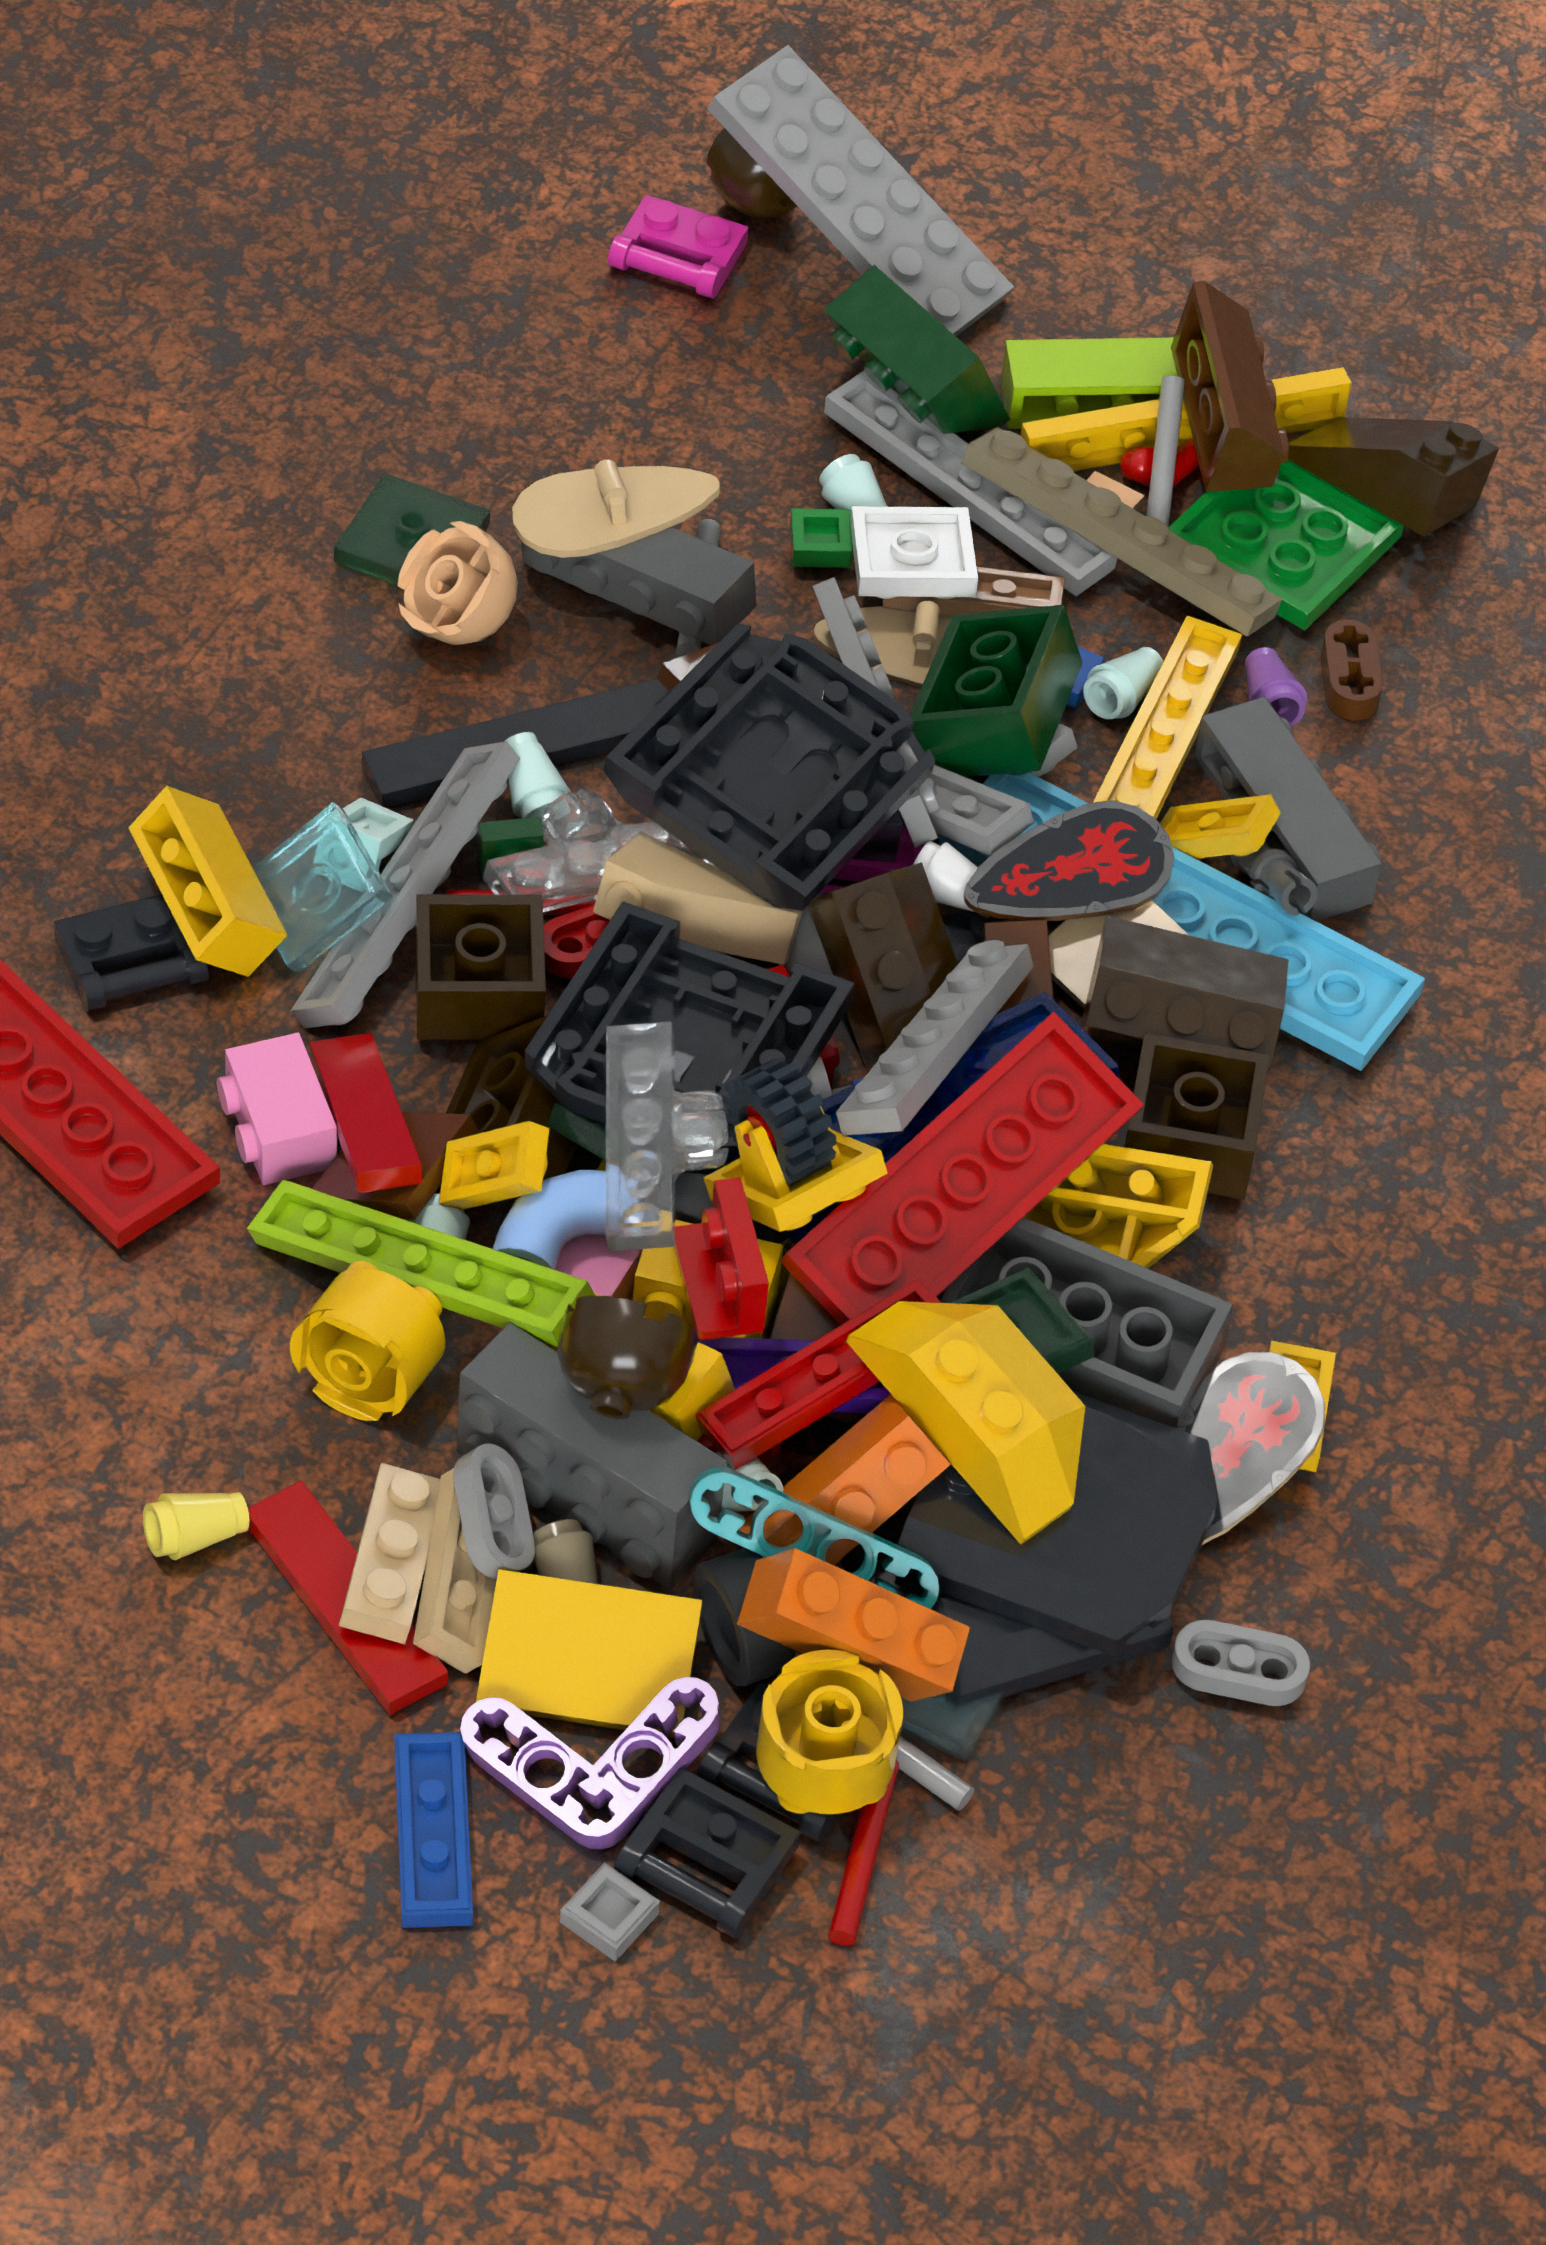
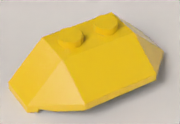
[1024,1144,1213,1269]
[846,1301,1086,1545]

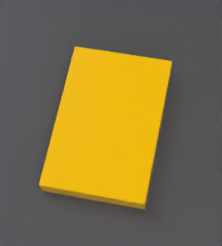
[476,1569,702,1738]

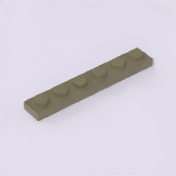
[962,427,1282,637]

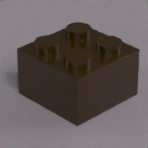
[415,894,546,1040]
[1124,1033,1270,1200]

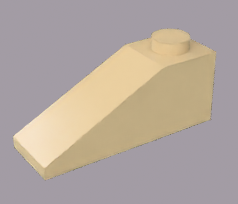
[593,832,803,965]

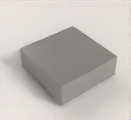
[560,1862,660,1962]

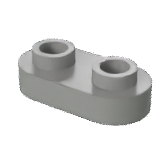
[453,1444,535,1580]
[1172,1620,1310,1706]

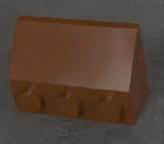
[1171,281,1289,492]

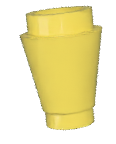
[143,1492,249,1560]

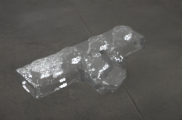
[483,789,718,912]
[606,1021,729,1252]

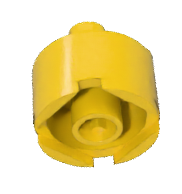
[290,1260,446,1421]
[756,1649,903,1814]

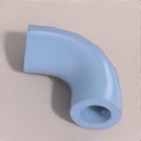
[493,1170,649,1270]

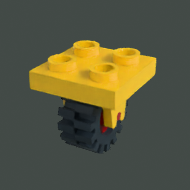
[703,1058,888,1232]

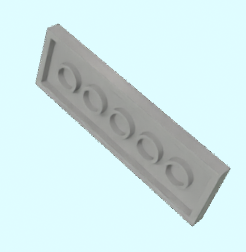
[707,45,1014,336]

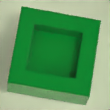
[790,508,852,568]

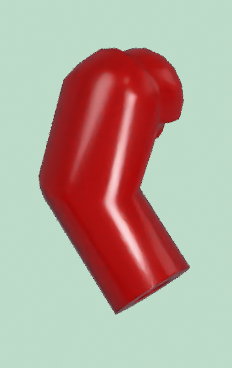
[1120,439,1199,487]

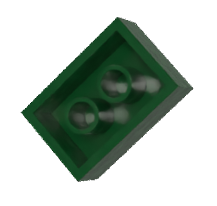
[910,605,1083,779]

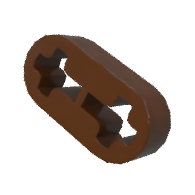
[1320,619,1383,721]

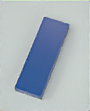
[394,1732,473,1928]

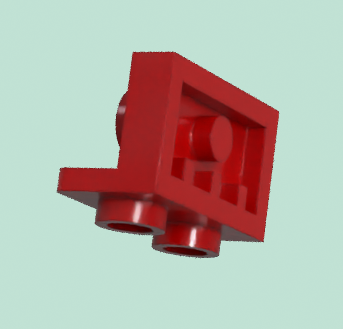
[672,1177,769,1340]

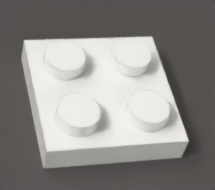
[850,506,978,599]

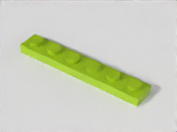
[247,1179,596,1347]

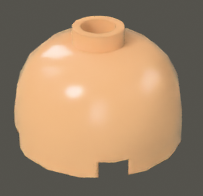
[398,521,518,645]

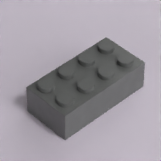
[940,1218,1233,1428]
[457,1322,726,1590]

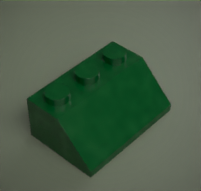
[824,264,1011,434]

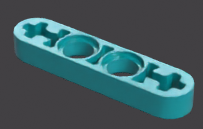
[689,1467,939,1609]

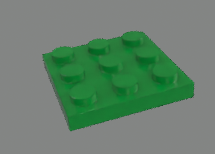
[1168,459,1404,630]

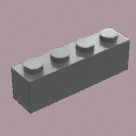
[521,527,757,645]
[1194,696,1382,922]

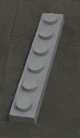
[824,370,1117,597]
[813,577,940,847]
[290,741,520,1028]
[836,940,1034,1136]

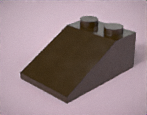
[1288,417,1499,537]

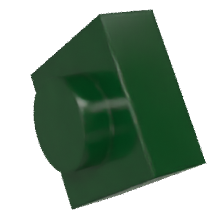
[477,817,544,882]

